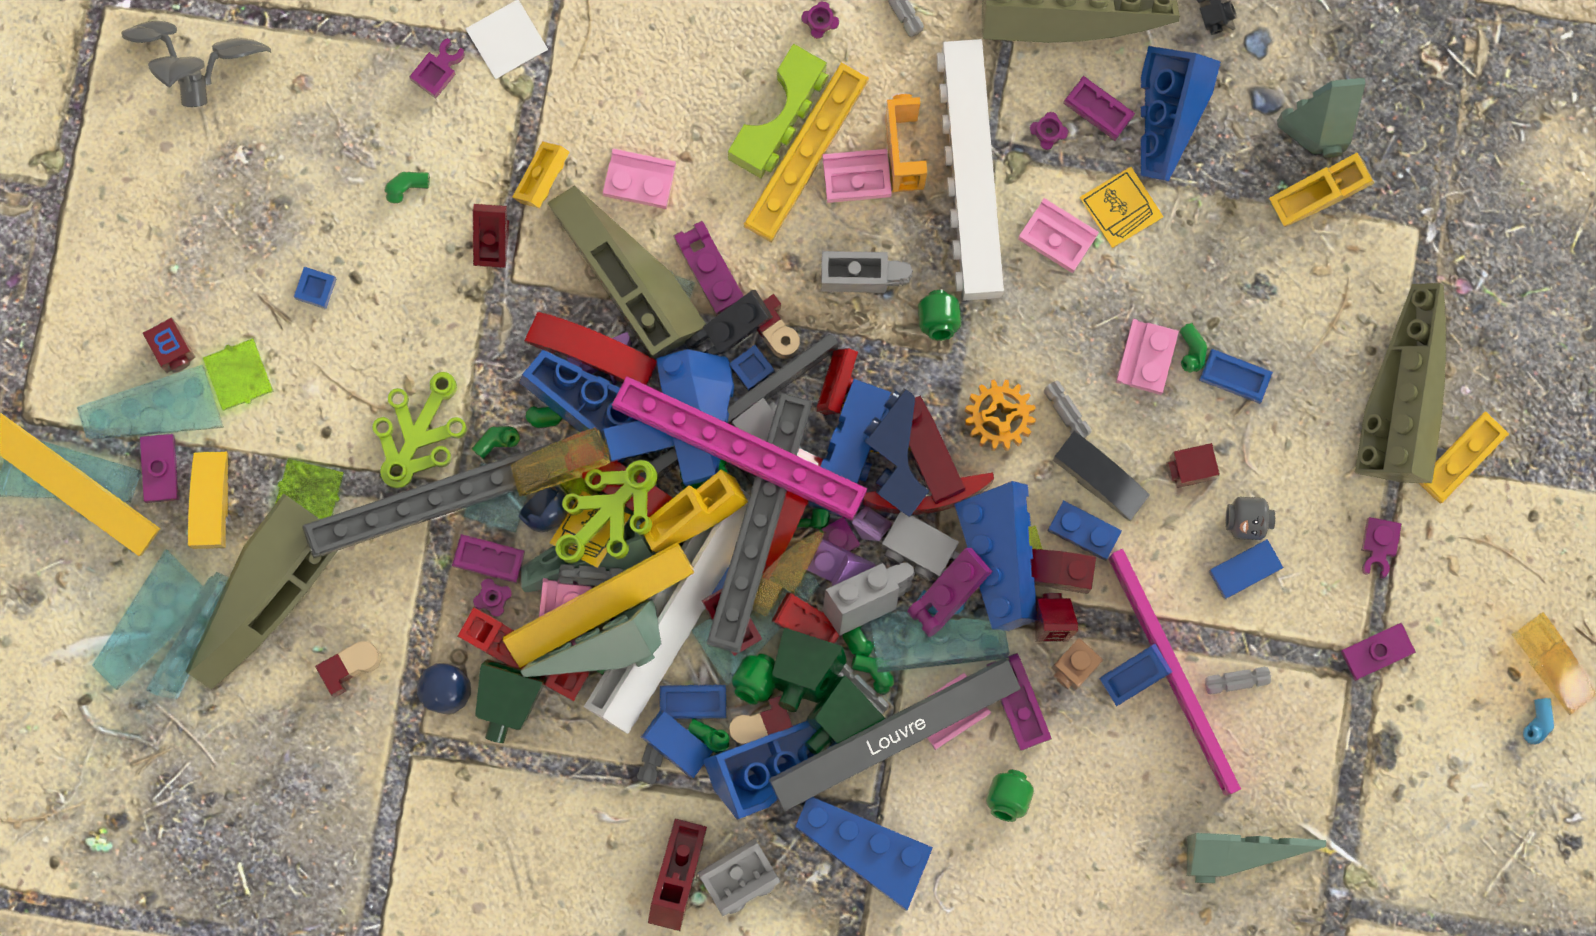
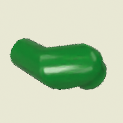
[384,172,430,204]
[1179,323,1207,373]
[472,426,520,459]
[842,625,873,656]
[688,719,730,753]

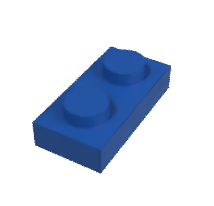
[1048,500,1122,561]

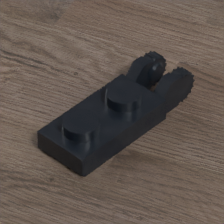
[685,290,773,355]

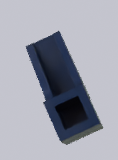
[863,388,929,517]

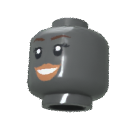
[1225,496,1275,540]

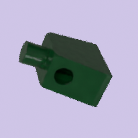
[772,628,847,712]
[475,659,547,743]
[805,675,886,755]

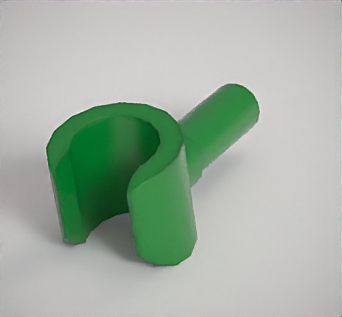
[797,509,830,530]

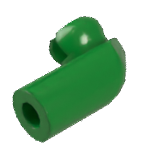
[525,406,563,429]
[851,654,894,695]

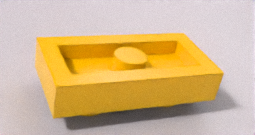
[512,142,569,208]

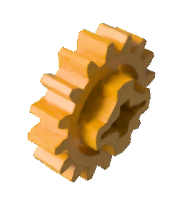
[965,379,1036,451]

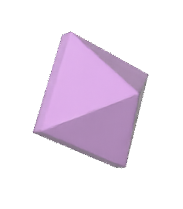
[852,506,892,541]

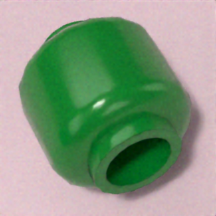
[918,290,962,341]
[732,653,776,705]
[986,769,1034,822]

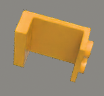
[885,94,927,192]

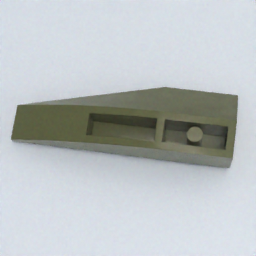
[982,0,1180,43]
[548,185,706,361]
[1355,283,1446,483]
[185,493,337,690]

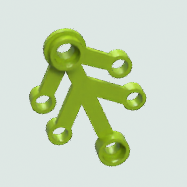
[372,372,467,488]
[555,460,657,563]

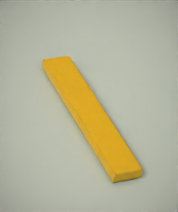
[744,62,869,243]
[0,413,161,556]
[503,542,694,668]

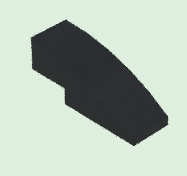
[1052,430,1150,521]

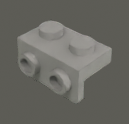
[697,839,780,916]

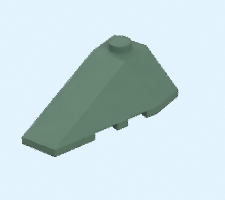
[1277,78,1365,158]
[521,506,657,592]
[521,599,661,677]
[1186,833,1326,884]

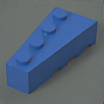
[519,350,638,464]
[809,379,891,519]
[954,481,1037,631]
[795,797,933,911]

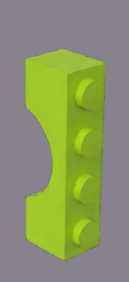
[728,44,829,179]

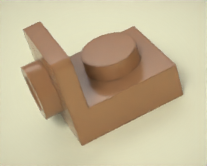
[1052,638,1103,690]

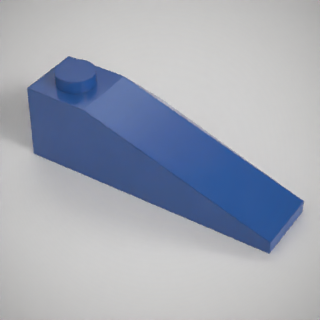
[1141,46,1221,181]
[656,349,734,486]
[703,720,831,819]

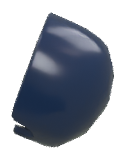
[518,486,570,532]
[417,663,471,715]

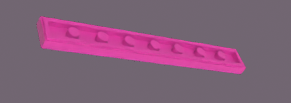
[612,376,867,521]
[1108,548,1241,796]

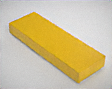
[1419,411,1509,504]

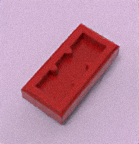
[816,348,858,415]
[771,593,839,644]

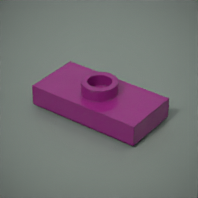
[1063,76,1135,141]
[140,434,179,503]
[452,534,525,584]
[1340,622,1416,681]

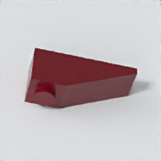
[908,395,965,504]
[1031,549,1096,594]
[1035,593,1078,642]
[648,819,707,931]

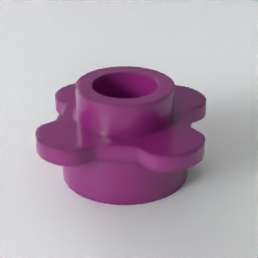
[801,1,839,39]
[1030,112,1068,150]
[473,578,512,617]

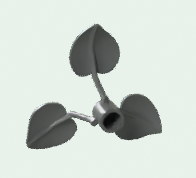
[121,21,271,107]

